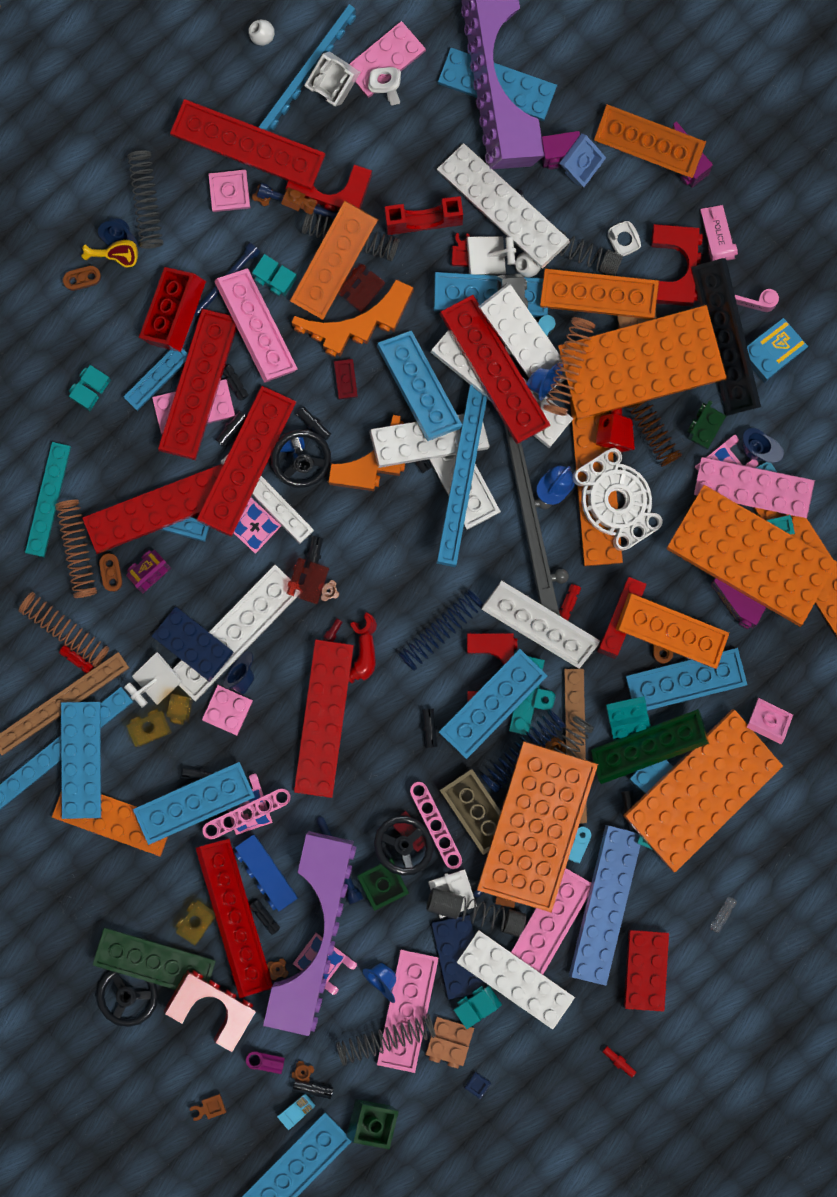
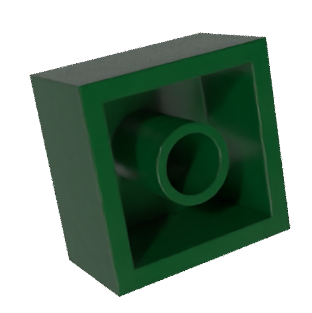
[357,859,409,911]
[346,1099,399,1149]

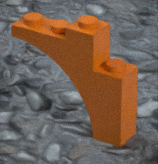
[329,415,406,491]

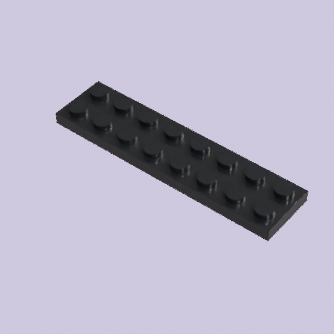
[691,258,761,416]

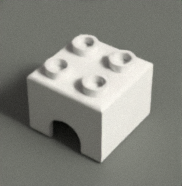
[304,51,361,107]

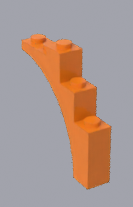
[292,280,413,357]

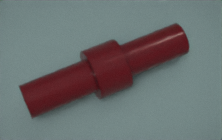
[323,618,343,642]

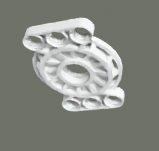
[572,448,662,551]

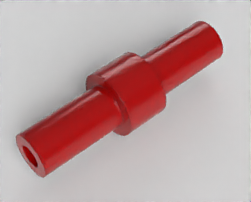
[602,1046,637,1078]

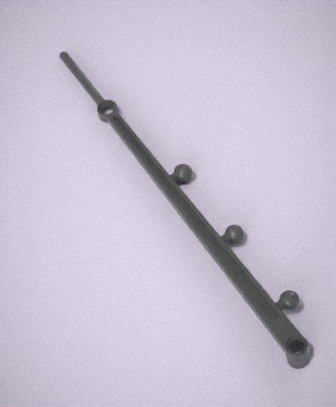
[495,331,569,616]

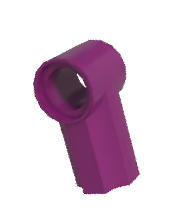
[246,1051,285,1074]

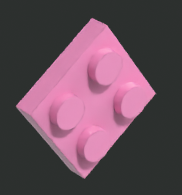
[209,170,250,212]
[202,685,253,736]
[747,698,793,744]

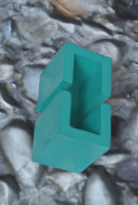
[252,254,297,297]
[69,365,111,411]
[454,986,502,1029]

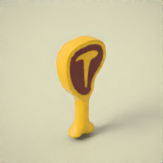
[81,240,138,267]

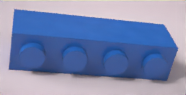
[234,834,298,912]

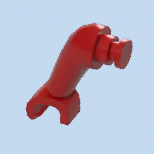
[349,612,377,683]

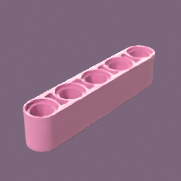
[410,782,462,869]
[203,788,291,839]

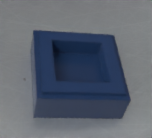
[464,1072,491,1099]

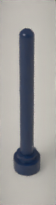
[257,182,338,219]
[194,242,261,316]
[317,816,364,904]

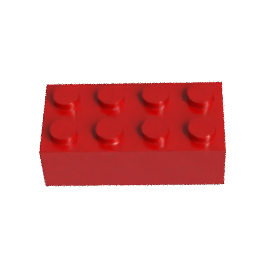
[139,267,206,352]
[624,930,669,1011]

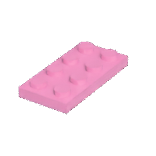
[349,21,426,98]
[152,379,235,435]

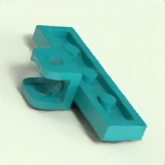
[509,656,556,735]

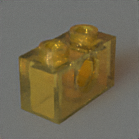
[166,694,193,725]
[126,709,172,748]
[176,900,215,946]

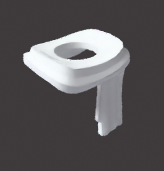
[368,67,401,105]
[608,221,641,256]

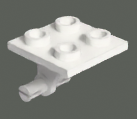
[467,237,516,275]
[124,652,182,708]
[428,870,477,918]

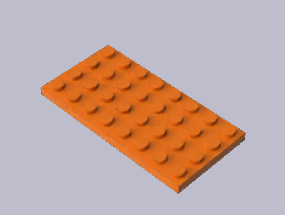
[558,305,727,420]
[666,485,837,627]
[623,709,783,872]
[477,741,598,913]

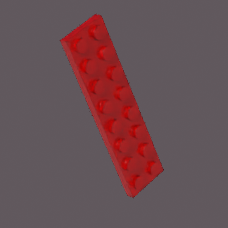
[170,99,326,190]
[440,295,551,444]
[158,309,237,461]
[197,386,296,537]
[82,464,223,554]
[294,640,354,798]
[195,838,273,998]

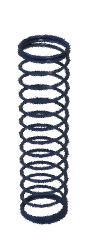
[398,589,484,671]
[481,709,566,793]

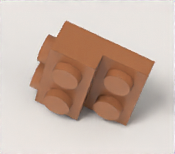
[426,1017,474,1069]

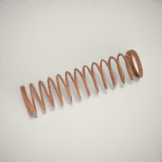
[543,317,595,416]
[55,500,97,598]
[18,592,109,667]

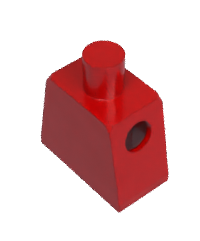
[596,408,635,452]

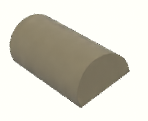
[440,769,501,855]

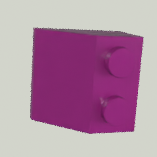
[542,131,580,169]

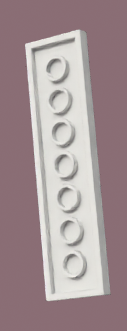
[437,143,570,269]
[430,330,574,448]
[173,565,303,702]

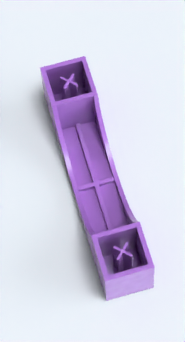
[461,0,545,169]
[263,831,356,1036]

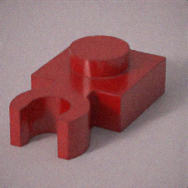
[452,233,470,267]

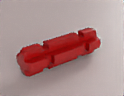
[559,584,581,621]
[59,645,94,673]

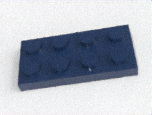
[152,607,234,682]
[432,915,486,1000]

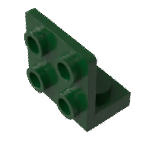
[687,400,726,450]

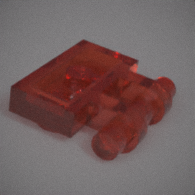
[338,264,385,313]
[286,558,329,604]

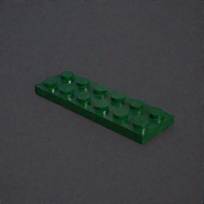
[591,709,709,784]
[92,927,216,998]

